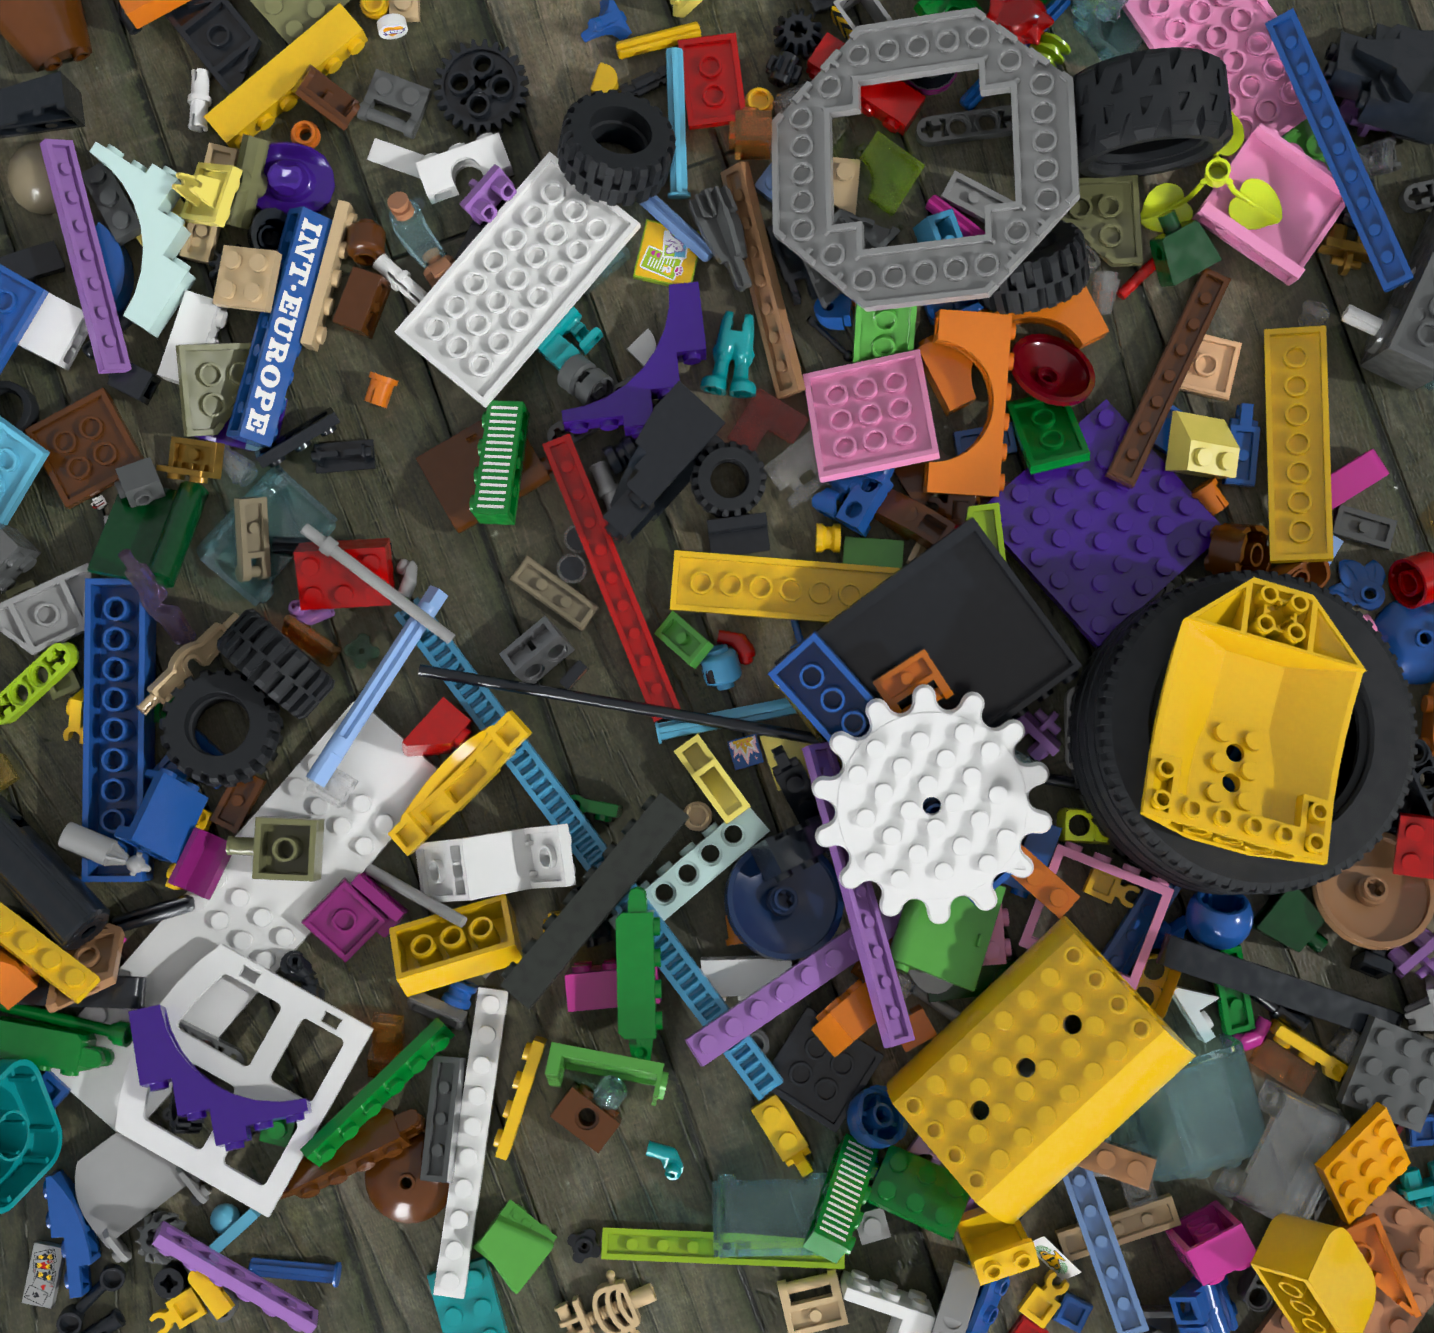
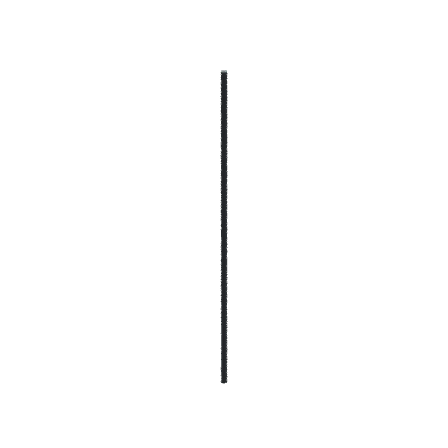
[418,664,1080,790]

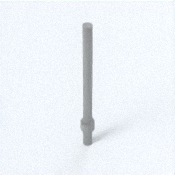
[300,523,455,644]

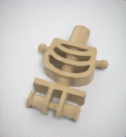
[554,1270,657,1333]

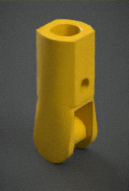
[188,1271,235,1320]

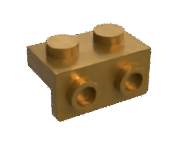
[156,436,225,484]

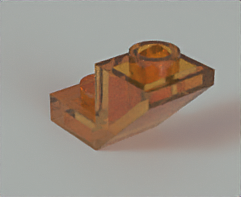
[367,1012,405,1078]

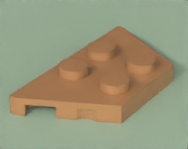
[45,923,125,1013]

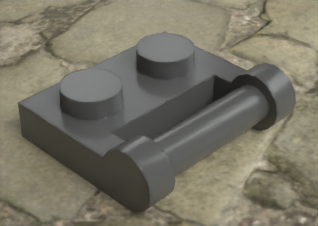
[357,69,433,139]

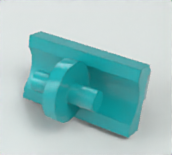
[1395,1161,1434,1214]

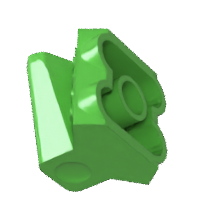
[473,1200,557,1294]

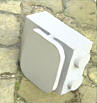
[18,293,88,371]

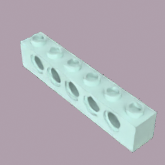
[608,807,770,930]

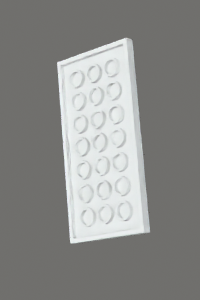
[395,152,641,408]

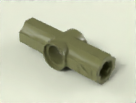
[226,134,270,229]

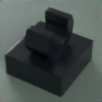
[1350,948,1394,980]

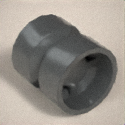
[557,354,614,406]

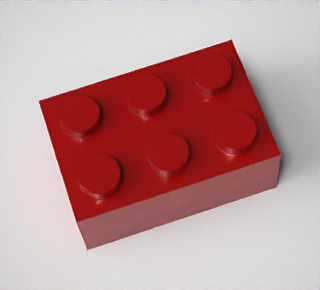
[293,538,395,610]

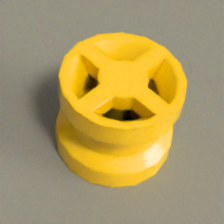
[815,523,841,553]

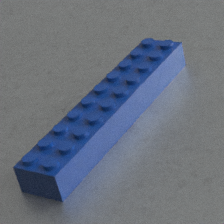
[81,578,157,882]
[768,631,1012,906]

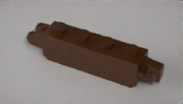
[266,1107,427,1200]

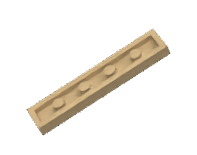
[300,200,357,352]

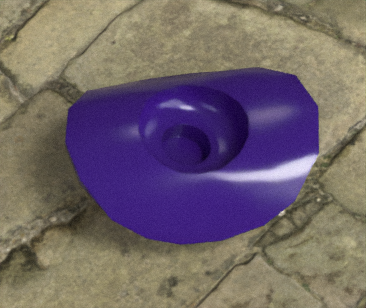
[256,142,335,215]

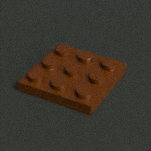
[24,387,144,509]

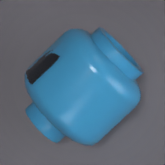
[700,644,742,691]

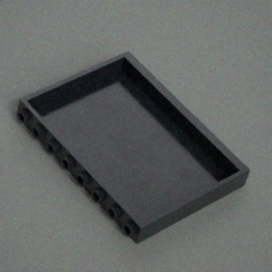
[774,517,1082,728]

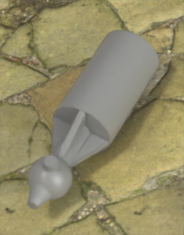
[58,822,151,876]

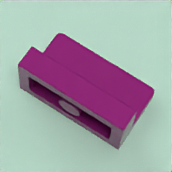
[168,827,232,900]
[351,872,409,938]

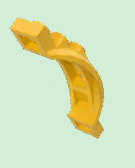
[388,710,532,856]

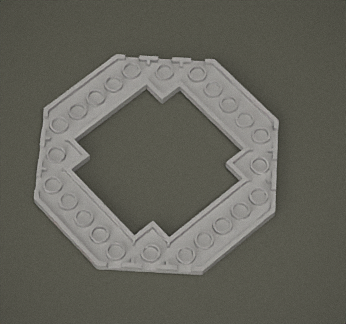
[771,7,1080,312]

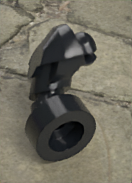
[280,950,325,1001]

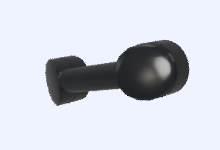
[56,1263,126,1333]

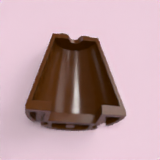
[0,0,93,72]

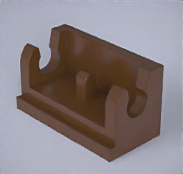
[291,64,360,131]
[332,266,391,339]

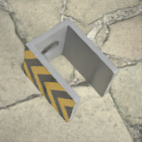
[830,0,892,41]

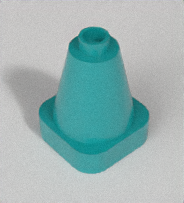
[0,1059,63,1214]

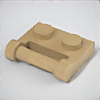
[777,1269,849,1333]

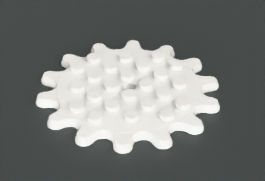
[811,684,1052,924]

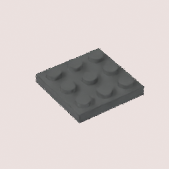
[1336,1015,1434,1133]

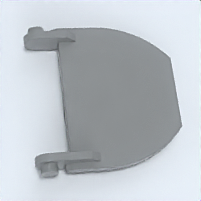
[75,1132,212,1263]

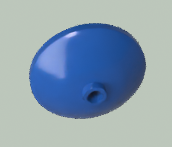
[1374,600,1434,685]

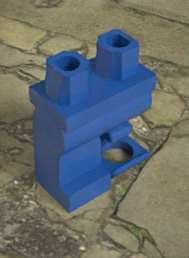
[812,468,895,538]
[1168,1275,1238,1333]

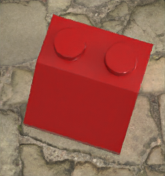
[402,697,471,757]

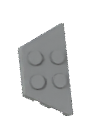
[0,563,92,656]

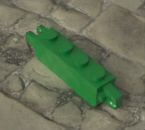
[615,886,663,1061]
[0,1015,116,1076]

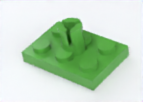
[852,304,917,363]

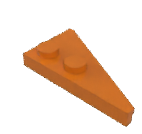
[1341,1213,1422,1318]

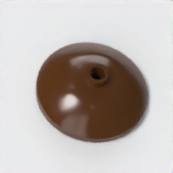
[365,1132,450,1223]

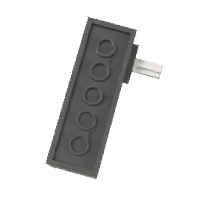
[1341,207,1434,391]

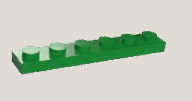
[300,1017,455,1167]

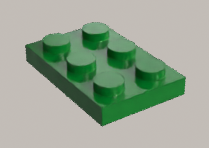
[1006,396,1090,474]
[867,1145,970,1241]

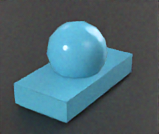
[208,1203,261,1253]

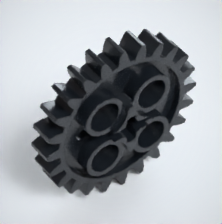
[433,39,530,137]

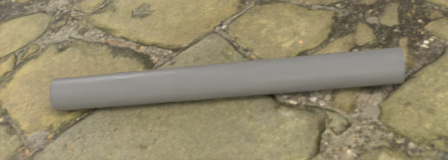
[365,864,467,928]

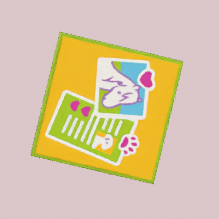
[633,219,701,287]

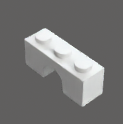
[415,132,514,204]

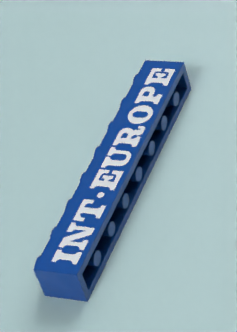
[226,207,333,448]

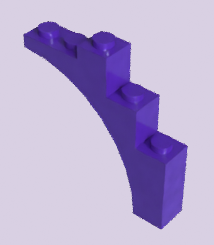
[562,282,706,439]
[128,1004,312,1151]

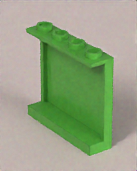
[545,1042,669,1106]

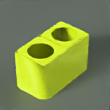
[1056,808,1110,845]

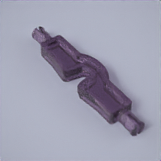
[118,549,197,645]

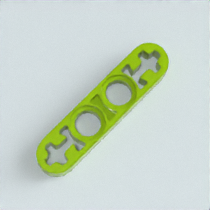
[0,642,79,725]

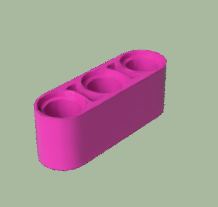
[1331,448,1389,509]

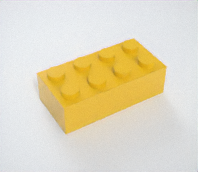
[389,894,523,997]

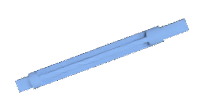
[306,585,448,787]

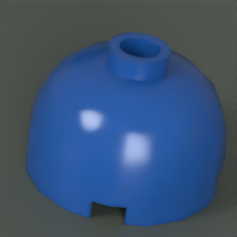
[846,1085,909,1149]

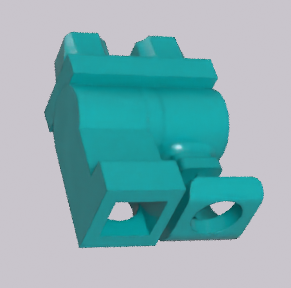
[536,306,603,371]

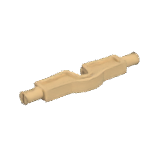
[136,612,239,715]

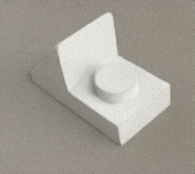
[1172,986,1219,1043]

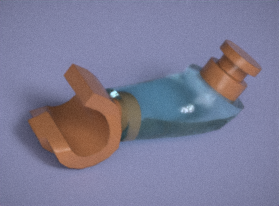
[387,191,455,287]

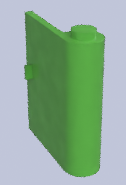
[890,885,1006,992]

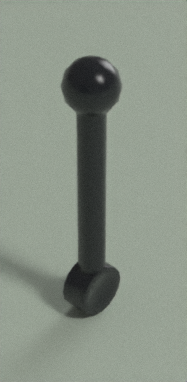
[806,316,853,362]

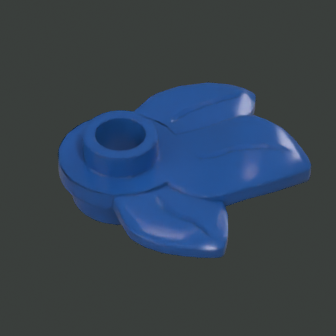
[1328,559,1386,611]

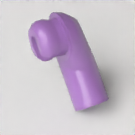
[288,599,335,625]

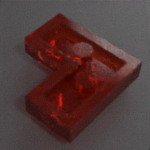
[728,388,809,452]

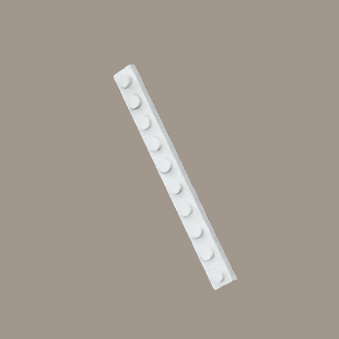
[433,987,509,1299]

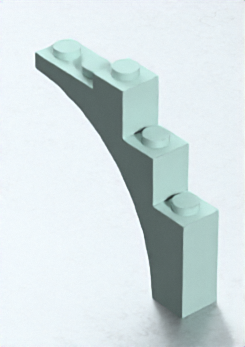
[89,142,196,338]

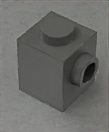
[114,457,166,508]

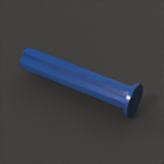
[248,1257,342,1287]

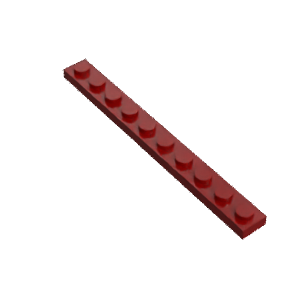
[542,433,681,722]

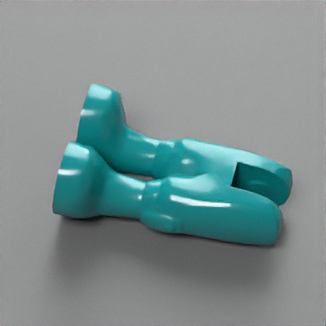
[700,311,756,398]

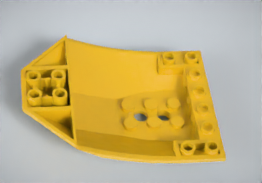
[1140,577,1367,865]

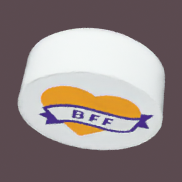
[377,13,408,40]

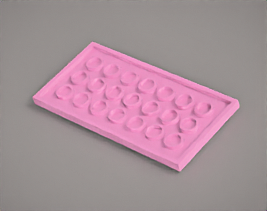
[1117,0,1307,164]

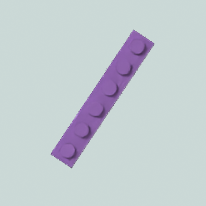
[152,1221,318,1333]

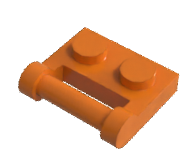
[872,648,954,713]

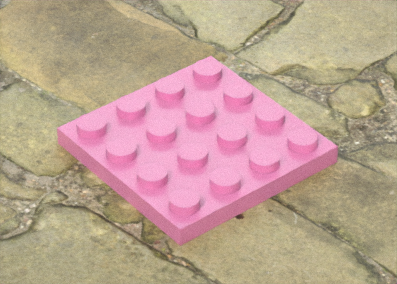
[803,349,940,483]

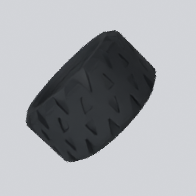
[1073,47,1233,178]

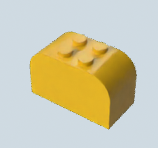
[1250,1213,1376,1333]

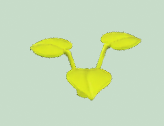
[1140,111,1282,233]

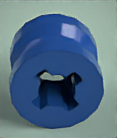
[441,980,478,1010]

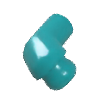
[645,1140,683,1180]

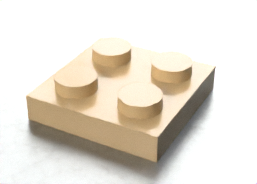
[212,245,282,313]

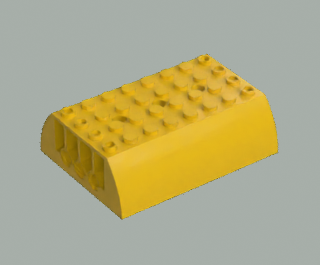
[886,916,1196,1224]

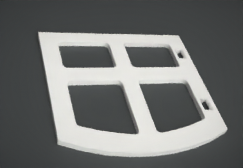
[115,944,374,1217]

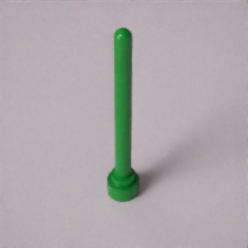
[0,1004,133,1047]

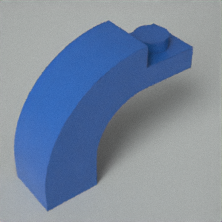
[95,222,134,314]

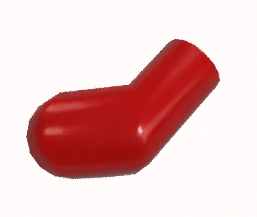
[717,630,756,665]

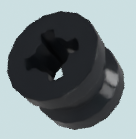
[153,1261,189,1299]

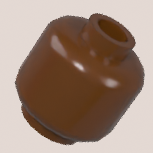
[346,218,386,266]

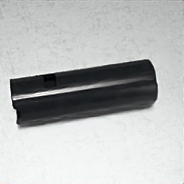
[0,794,110,951]

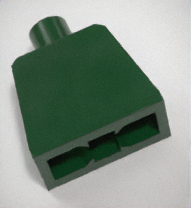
[1150,209,1222,287]
[1252,890,1328,953]

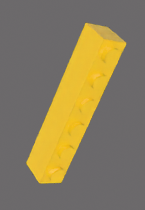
[203,3,368,149]

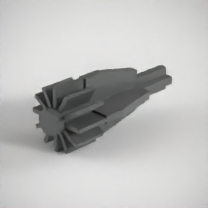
[688,186,752,292]

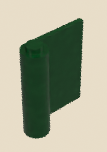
[87,481,209,590]

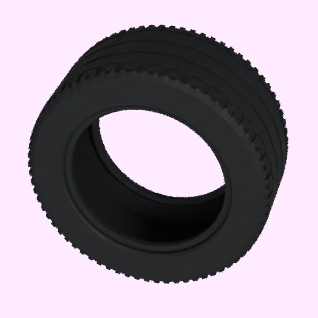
[1067,570,1418,895]

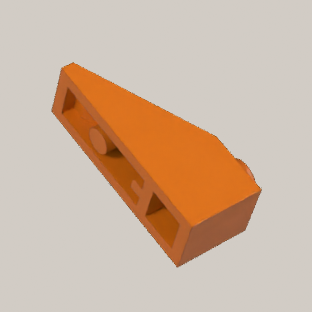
[0,947,40,1010]

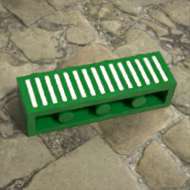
[469,400,530,525]
[802,1133,879,1264]

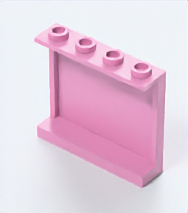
[1192,123,1346,286]

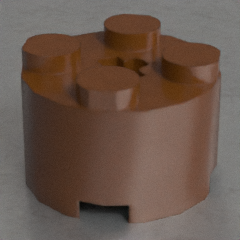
[1204,523,1272,575]

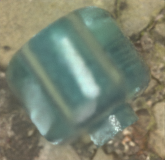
[593,1075,627,1111]

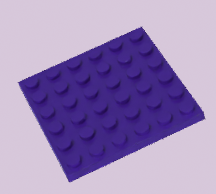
[987,399,1221,648]

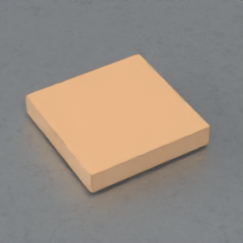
[1179,334,1242,402]

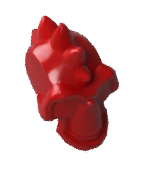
[986,0,1054,45]

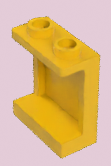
[957,1207,1040,1286]

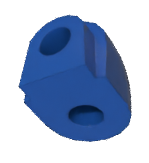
[814,294,853,330]

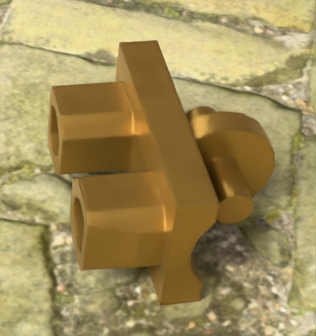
[1316,223,1370,276]

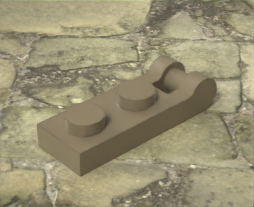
[234,496,271,582]

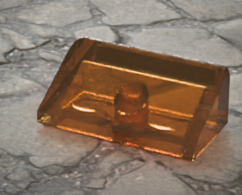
[282,614,342,667]

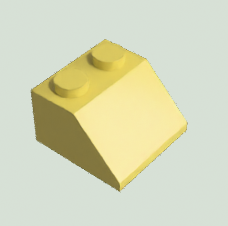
[1165,411,1240,479]

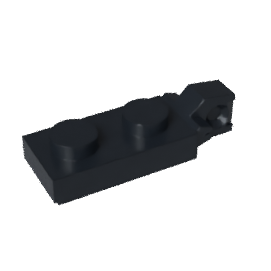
[771,745,820,824]

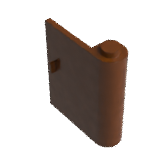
[416,420,553,534]

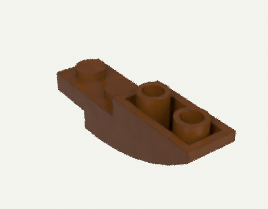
[873,489,956,549]

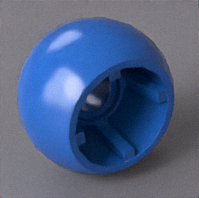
[1185,891,1254,950]

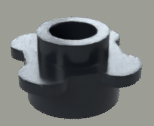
[567,1228,602,1263]

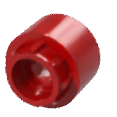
[1388,551,1434,609]

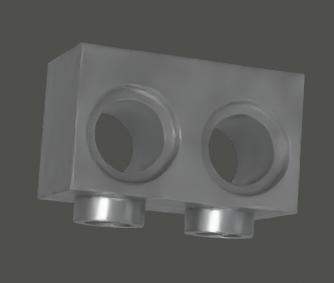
[499,616,575,684]

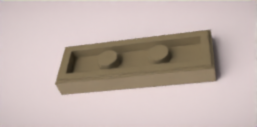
[510,556,600,632]

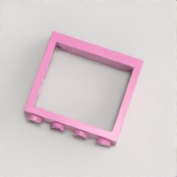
[1019,841,1174,990]

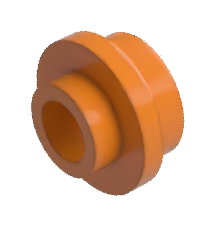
[291,120,321,149]

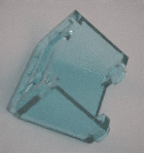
[197,464,338,607]
[712,1173,827,1258]

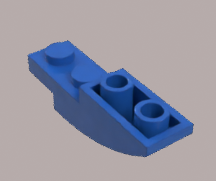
[43,1169,101,1298]

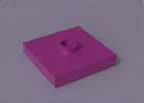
[301,877,388,963]

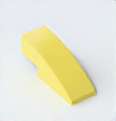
[674,734,751,824]

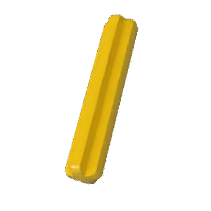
[615,22,701,59]

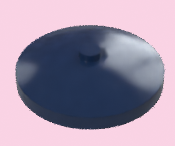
[724,850,844,961]

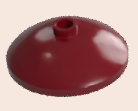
[1011,334,1095,406]

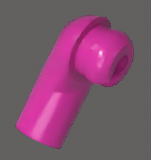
[1230,1016,1272,1052]

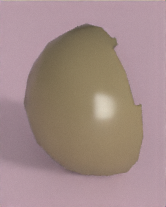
[6,139,84,215]

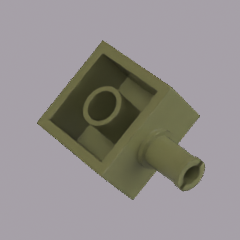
[226,816,325,882]

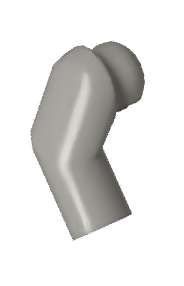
[396,559,418,600]

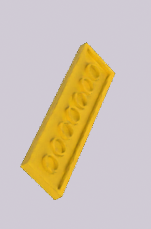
[1264,325,1334,563]
[670,550,901,623]

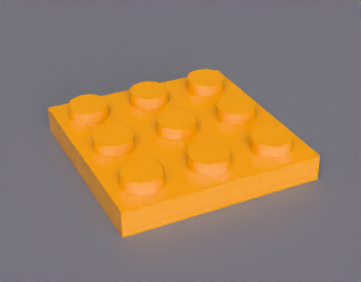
[1314,1102,1411,1225]

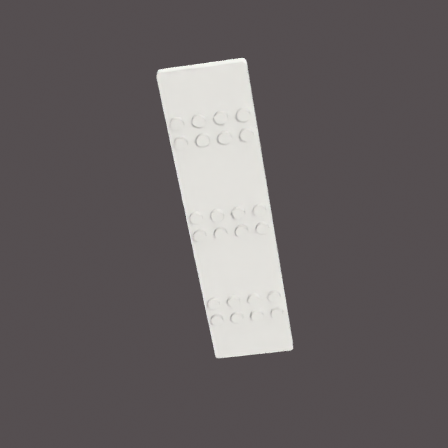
[51,701,438,1132]

